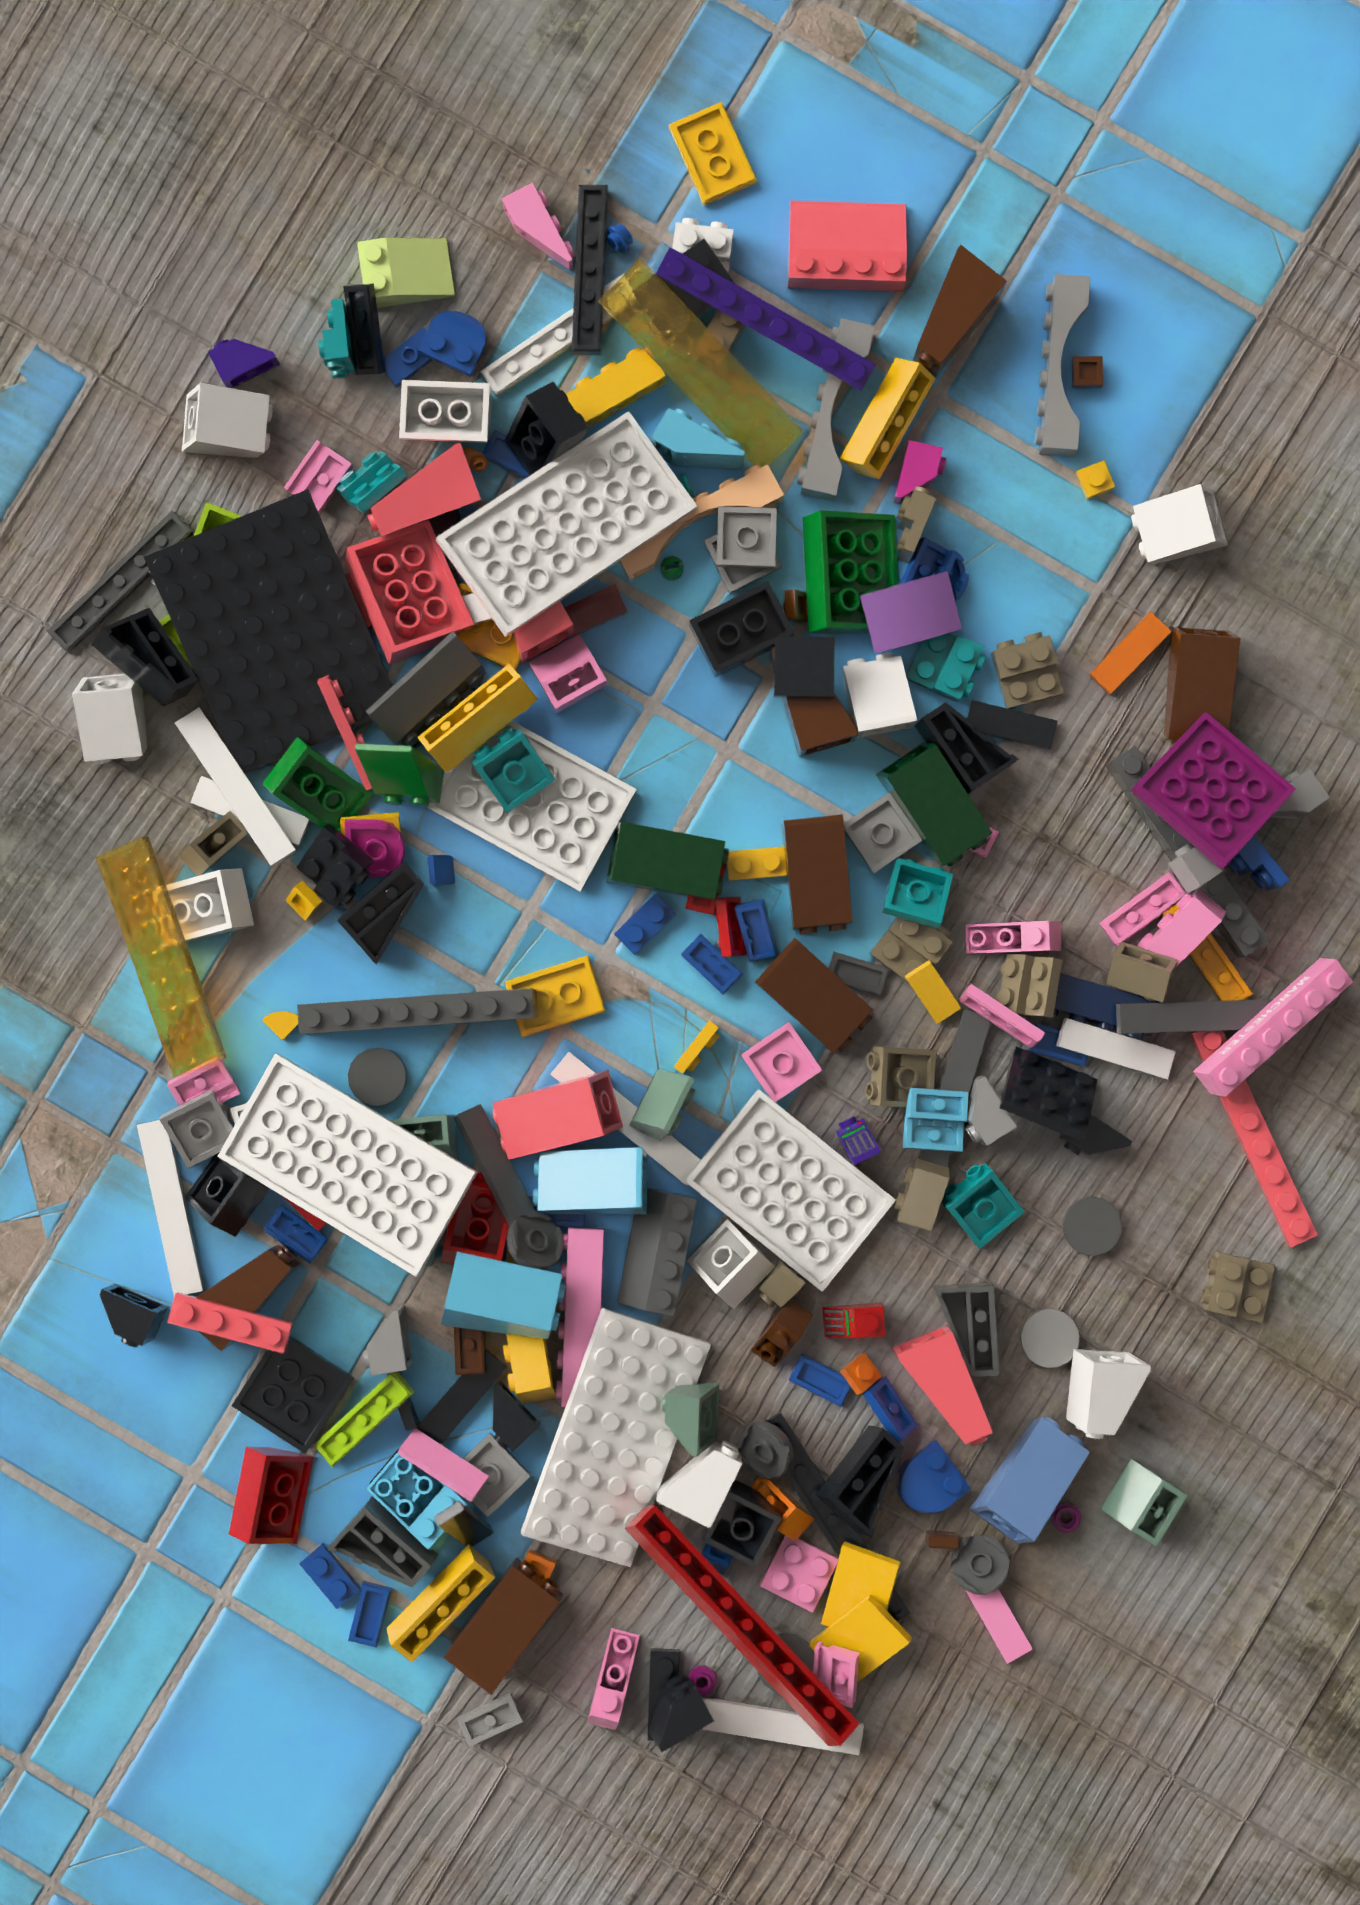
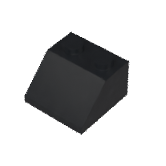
[185,1152,269,1237]
[99,1284,168,1348]
[702,1479,782,1568]
[649,1675,714,1752]

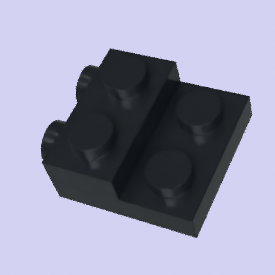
[296,823,374,909]

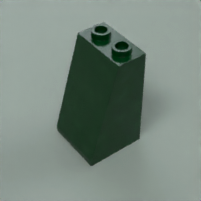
[876,742,992,866]
[606,822,729,900]

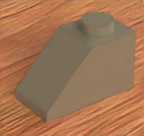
[179,811,249,876]
[758,1259,805,1308]

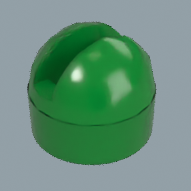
[660,556,684,581]

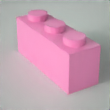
[1138,888,1226,966]

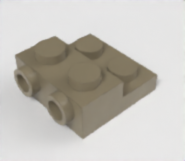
[896,486,936,564]
[991,632,1064,709]
[869,917,953,985]
[996,954,1062,1018]
[865,1046,936,1107]
[1201,1251,1275,1323]

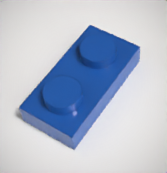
[614,893,676,955]
[863,1376,918,1442]
[299,1543,361,1609]

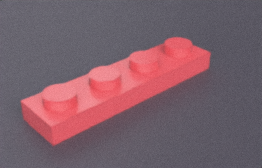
[318,675,372,791]
[167,1292,293,1354]

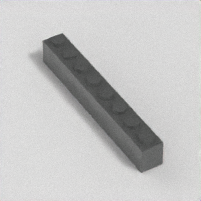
[1105,746,1269,958]
[297,988,538,1034]

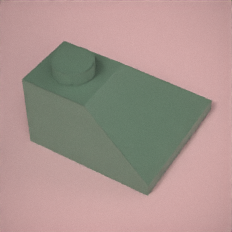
[662,1382,720,1457]

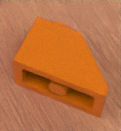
[751,1476,814,1542]

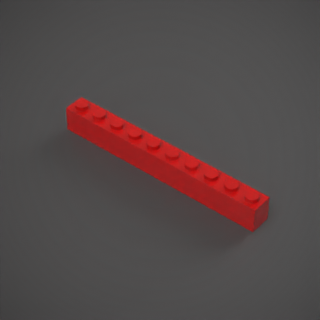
[625,1504,860,1746]

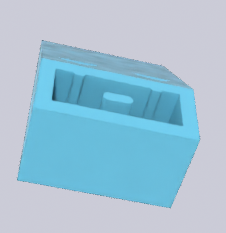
[651,408,745,470]
[366,1452,476,1550]

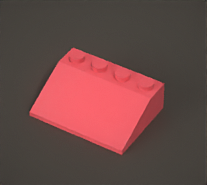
[788,201,907,292]
[345,520,474,664]

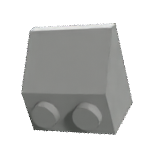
[964,1076,1017,1146]
[363,1305,413,1376]

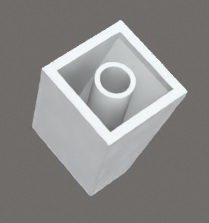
[182,383,273,458]
[1131,484,1228,564]
[842,653,917,739]
[72,674,147,764]
[1066,1349,1151,1439]
[656,1440,742,1528]

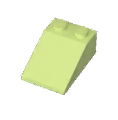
[357,238,455,308]

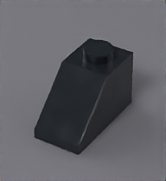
[1060,1114,1133,1156]
[493,1380,540,1452]

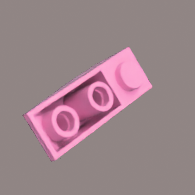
[501,183,576,270]
[966,921,1062,954]
[587,1628,640,1730]

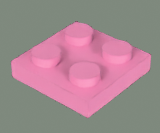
[741,1022,822,1102]
[760,1535,839,1613]

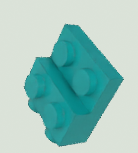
[318,299,355,378]
[336,451,408,513]
[906,633,986,703]
[471,728,555,813]
[882,858,953,929]
[941,1163,1025,1249]

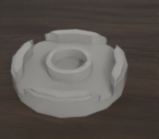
[1020,1308,1080,1368]

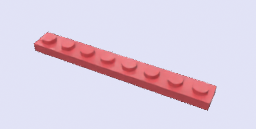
[1190,1030,1318,1248]

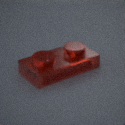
[564,585,628,636]

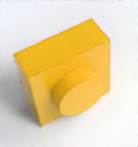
[1076,460,1115,500]
[285,880,323,921]

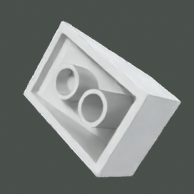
[153,868,254,946]

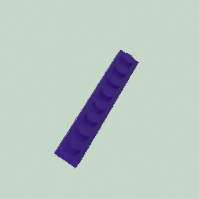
[656,247,876,391]

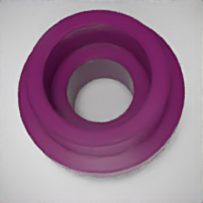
[1051,1502,1081,1533]
[688,1665,717,1696]

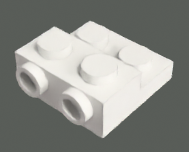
[672,218,733,272]

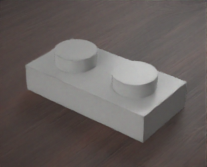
[457,1692,524,1747]

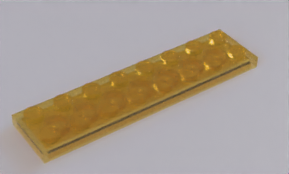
[598,258,804,467]
[96,836,227,1077]

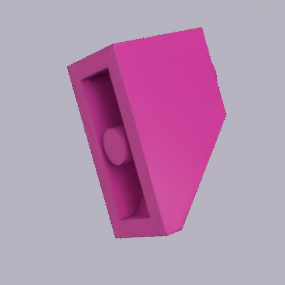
[893,440,946,504]

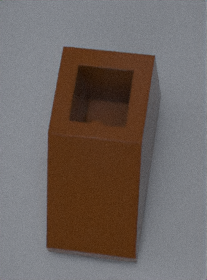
[751,1299,813,1367]

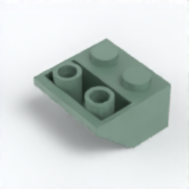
[629,1069,695,1141]
[391,1114,459,1161]
[1100,1458,1188,1546]

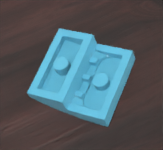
[903,1088,968,1152]

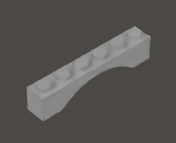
[1035,274,1090,457]
[797,318,875,501]
[1168,769,1330,893]

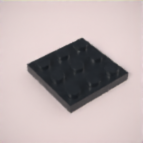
[999,1046,1098,1142]
[231,1336,355,1454]

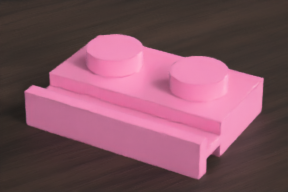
[284,440,353,513]
[167,1055,241,1106]
[813,1641,859,1708]

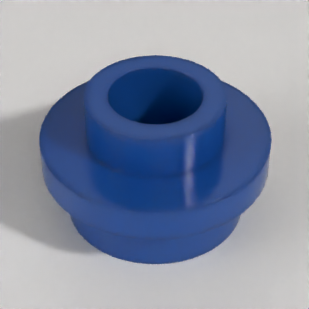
[606,224,633,253]

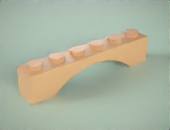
[619,464,784,582]

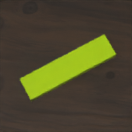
[314,1372,415,1467]

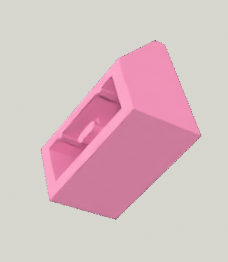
[528,634,608,713]

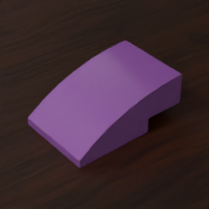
[860,571,962,654]

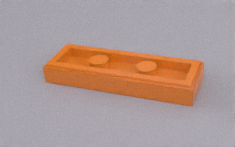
[1089,611,1171,695]

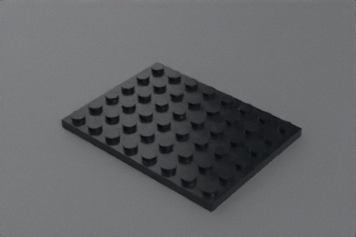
[144,489,393,774]

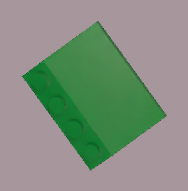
[802,510,898,634]

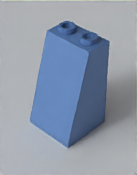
[970,1417,1090,1544]

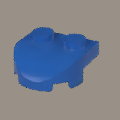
[418,311,486,377]
[900,537,969,601]
[897,1440,971,1513]

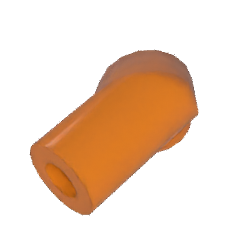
[463,447,488,472]

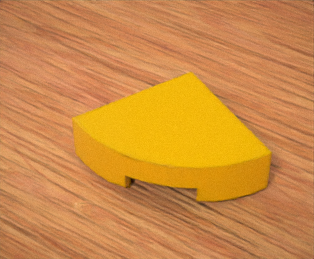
[262,1011,299,1040]

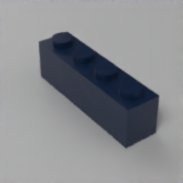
[1053,973,1161,1040]

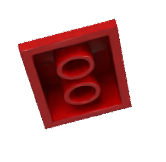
[441,1173,509,1265]

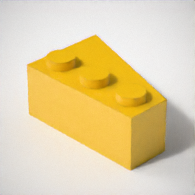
[501,1333,556,1404]

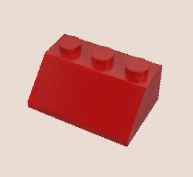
[229,1447,314,1544]

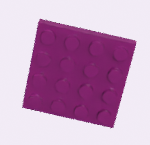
[1131,711,1296,870]

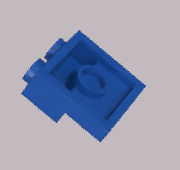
[1227,835,1289,891]

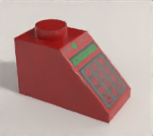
[822,1303,886,1338]

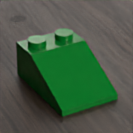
[262,737,374,833]
[355,744,444,807]

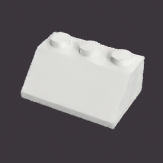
[399,380,493,443]

